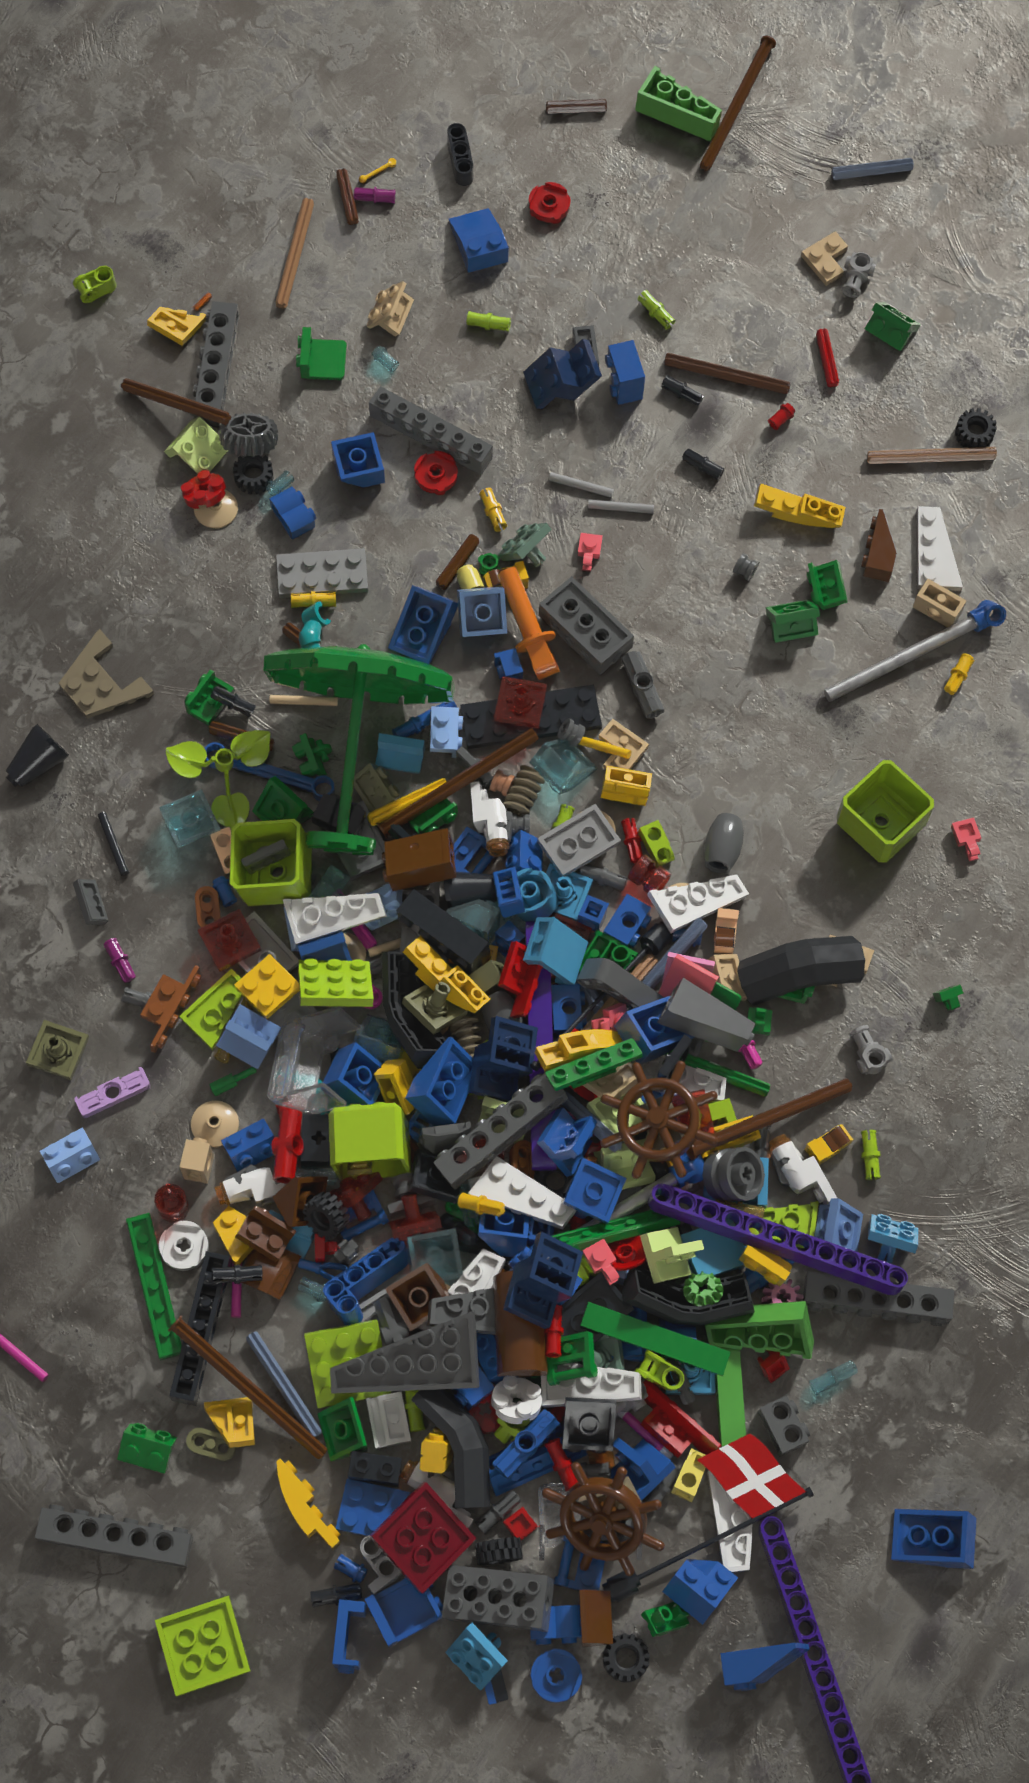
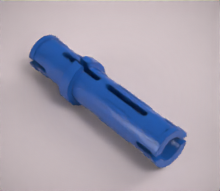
[392,700,457,738]

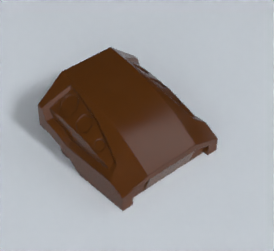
[240,1249,302,1301]

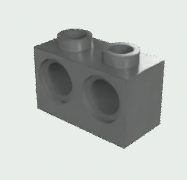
[758,1395,810,1457]

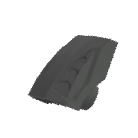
[418,1122,471,1155]

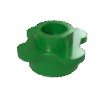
[478,553,501,575]

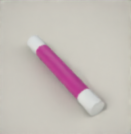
[617,1411,674,1459]

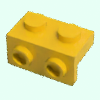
[738,1245,792,1287]

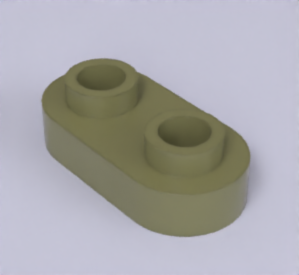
[186,1428,236,1461]

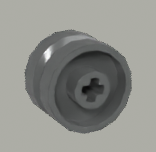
[703,1147,765,1203]

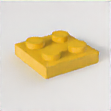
[234,954,300,1019]

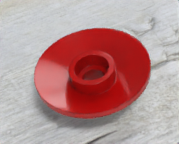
[607,1235,646,1271]

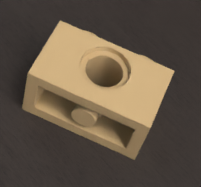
[913,579,966,627]
[180,1138,214,1184]

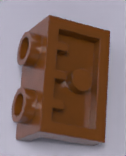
[235,1206,296,1263]

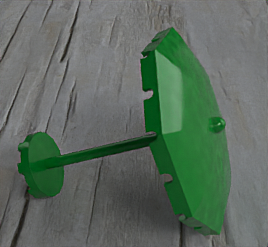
[263,644,455,855]

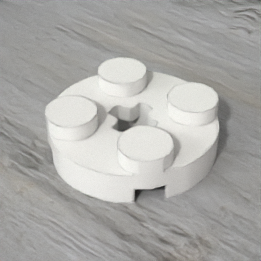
[159,1221,209,1271]
[491,1376,542,1424]

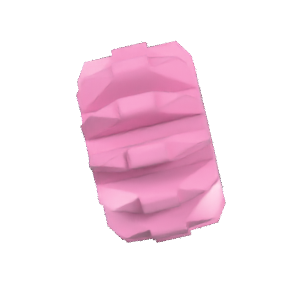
[761,1279,804,1304]

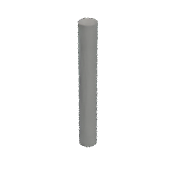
[549,472,614,498]
[588,500,654,514]

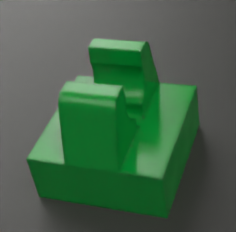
[932,984,964,1011]
[747,1007,772,1035]

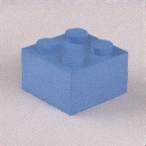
[457,586,507,637]

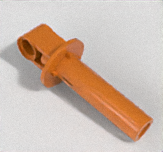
[498,567,560,680]

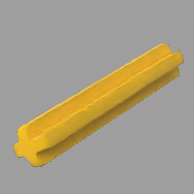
[367,778,447,826]

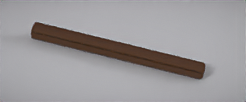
[664,353,791,394]
[121,378,231,425]

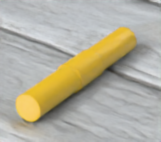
[578,736,631,759]

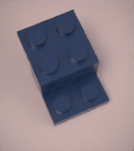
[523,339,602,409]
[469,1016,538,1103]
[503,1232,583,1329]

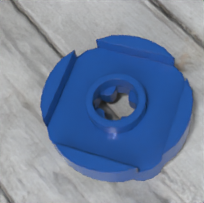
[531,1649,582,1703]

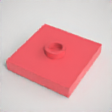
[658,954,719,997]

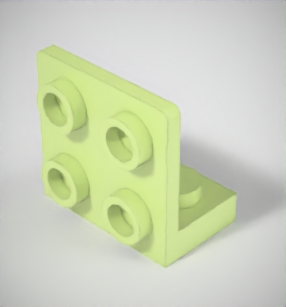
[164,416,228,474]

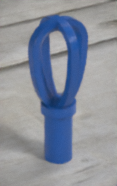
[298,1258,348,1280]

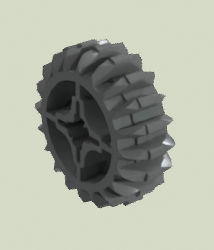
[219,412,278,458]

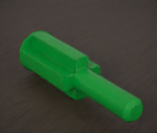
[209,1066,257,1097]

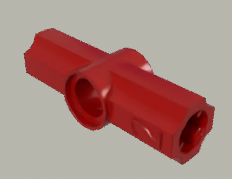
[272,1108,304,1184]

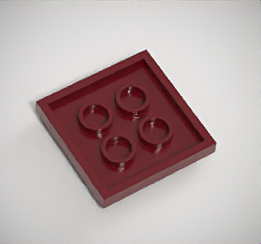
[369,1482,477,1594]

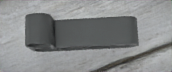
[576,958,664,1010]

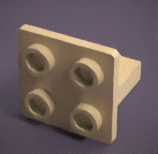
[367,281,414,337]

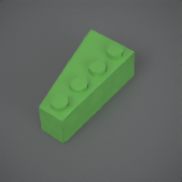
[635,66,722,141]
[705,1301,814,1359]

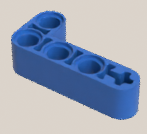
[323,1237,410,1325]

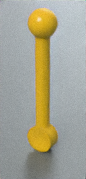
[359,158,396,184]

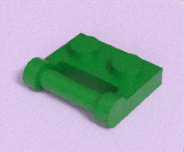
[547,1331,598,1386]

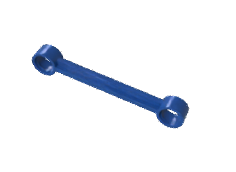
[205,742,335,801]

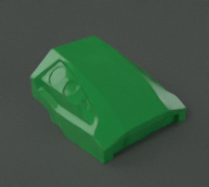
[579,930,638,974]

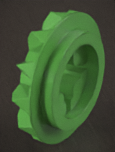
[683,1271,723,1307]

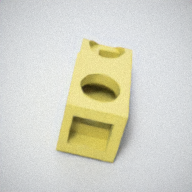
[671,1448,706,1502]

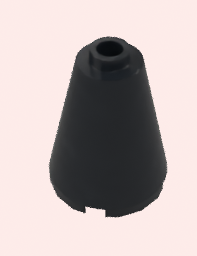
[6,724,69,787]
[444,871,505,917]

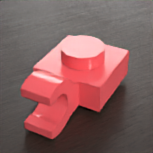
[578,533,603,572]
[951,818,981,862]
[591,1002,627,1032]
[583,1239,620,1285]

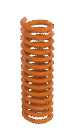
[193,292,212,311]

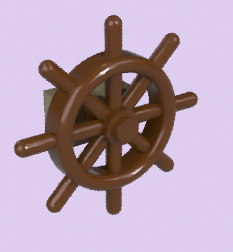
[600,1061,718,1179]
[542,1462,665,1576]

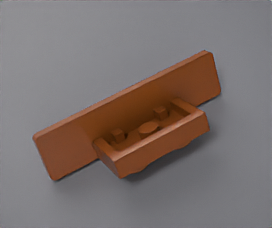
[140,965,202,1053]

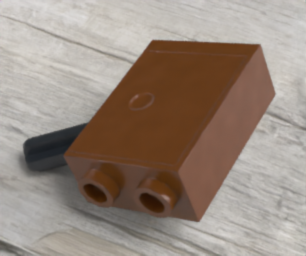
[382,824,456,891]

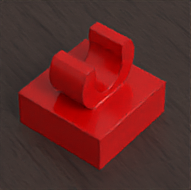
[315,1234,337,1263]
[757,1350,790,1383]

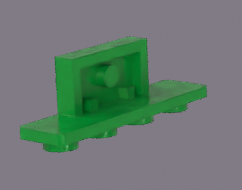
[546,1038,643,1091]

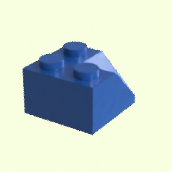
[605,340,645,405]
[331,432,385,487]
[321,1042,382,1105]
[477,1208,530,1257]
[662,1559,738,1625]

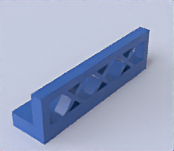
[489,1423,587,1496]

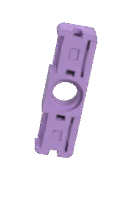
[75,1067,150,1118]

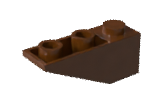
[861,509,897,582]

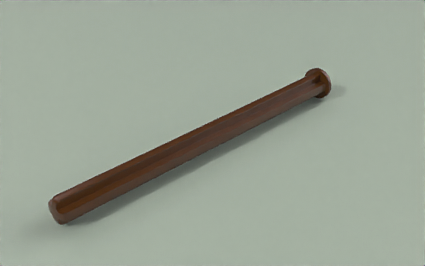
[700,35,776,171]
[376,729,538,839]
[686,1078,852,1160]
[168,1315,327,1459]

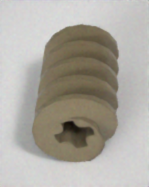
[503,765,545,816]
[449,1017,482,1058]

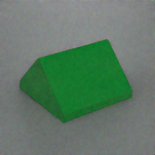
[317,1397,368,1462]

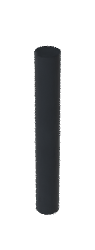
[98,812,130,876]

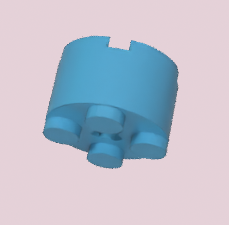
[509,868,558,922]

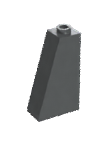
[658,978,755,1051]

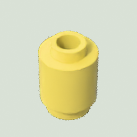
[457,565,485,589]

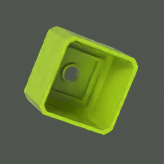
[837,760,934,862]
[230,819,312,906]
[328,1102,411,1181]

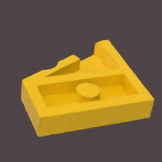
[147,307,206,346]
[213,1206,253,1265]
[204,1397,255,1448]

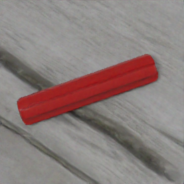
[816,328,839,388]

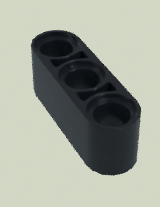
[447,123,474,186]

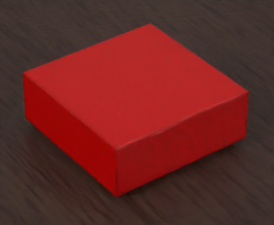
[503,1507,538,1541]

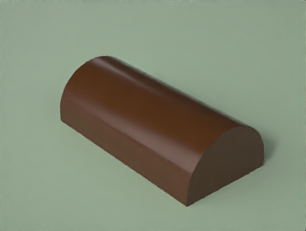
[493,1271,548,1376]

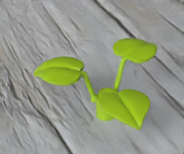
[166,730,271,830]

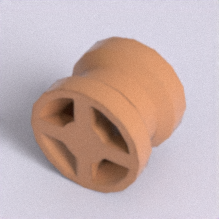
[490,769,516,796]

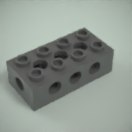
[538,576,634,675]
[442,1565,555,1632]

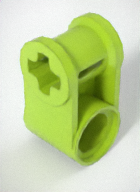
[73,266,117,303]
[634,1350,684,1391]

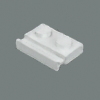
[366,1391,411,1449]

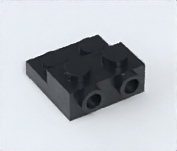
[561,1397,616,1454]

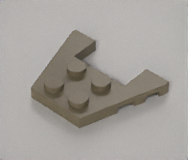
[59,629,154,719]

